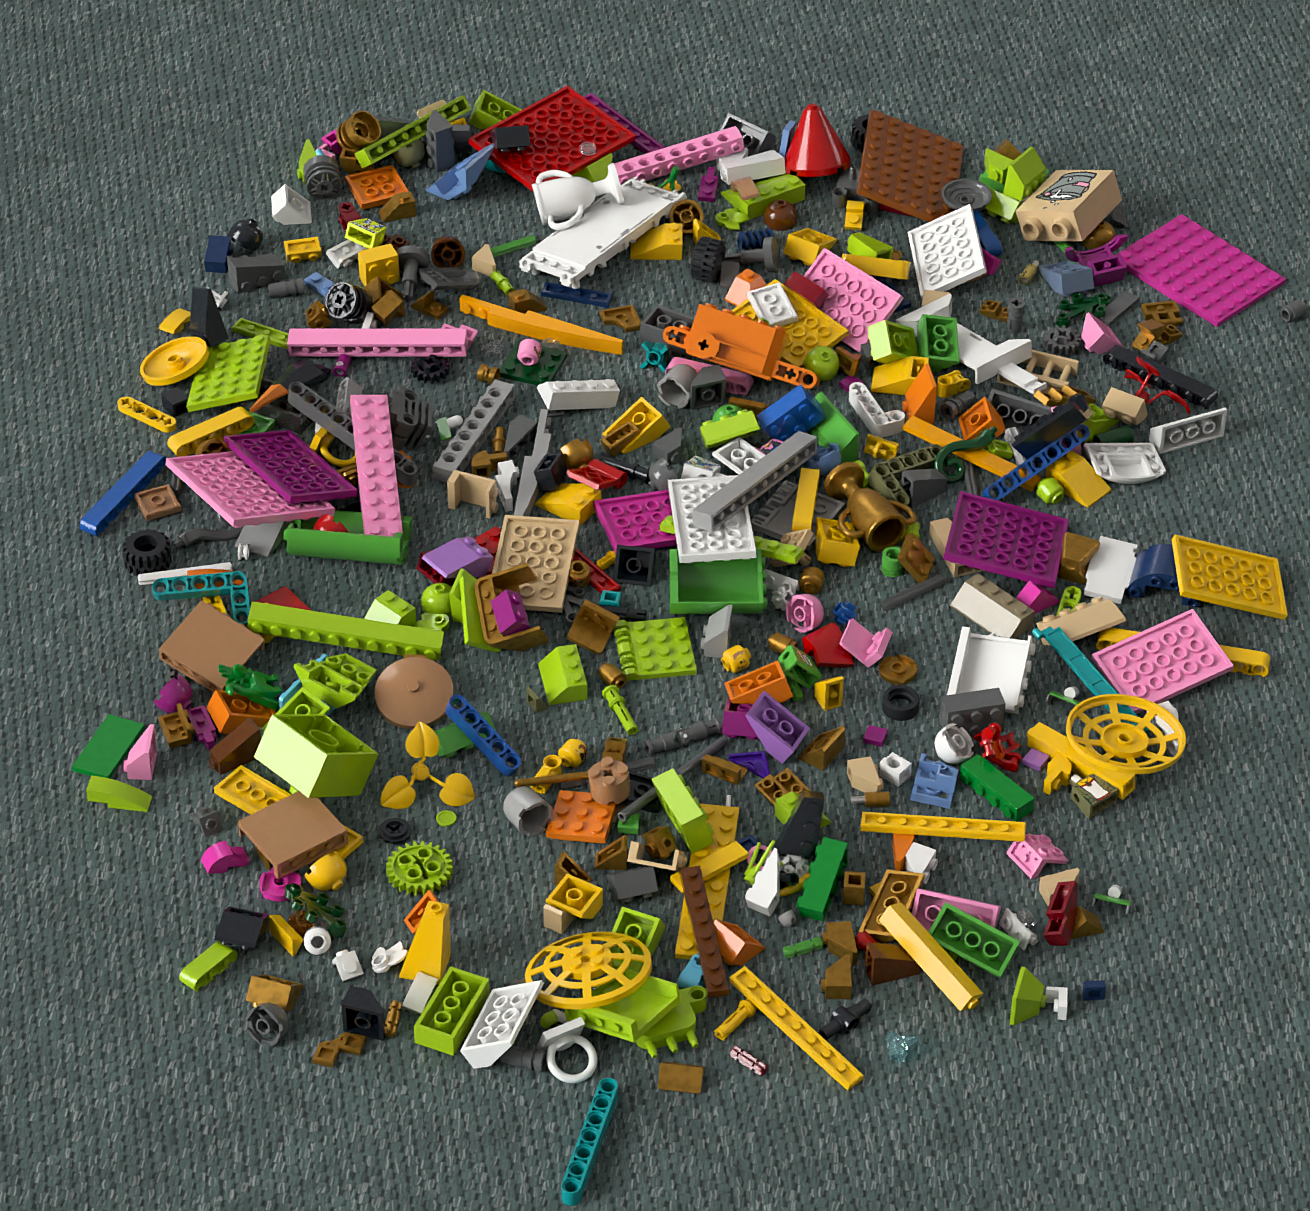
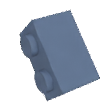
[1037,260,1094,297]

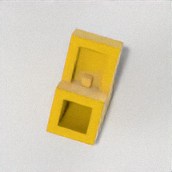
[844,200,865,231]
[1043,753,1071,795]

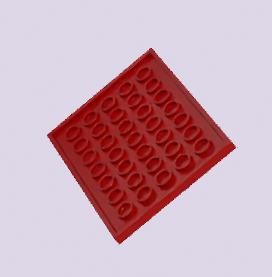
[468,85,636,192]

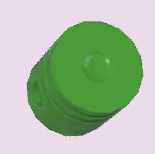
[881,546,904,577]

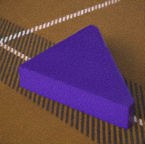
[728,751,770,779]

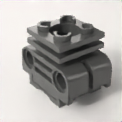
[388,385,434,451]

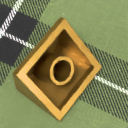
[797,726,845,771]

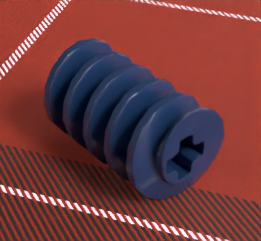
[737,228,774,252]

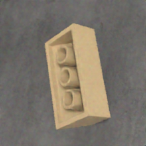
[1036,596,1126,645]

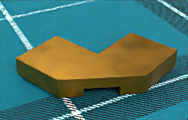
[312,1032,367,1067]

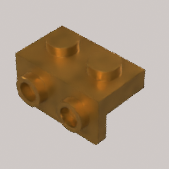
[158,703,194,748]

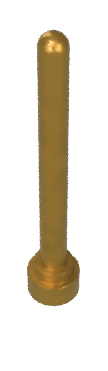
[514,771,589,787]

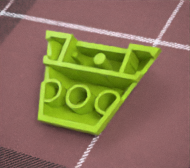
[294,653,376,709]

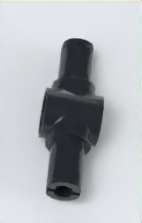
[818,999,872,1041]

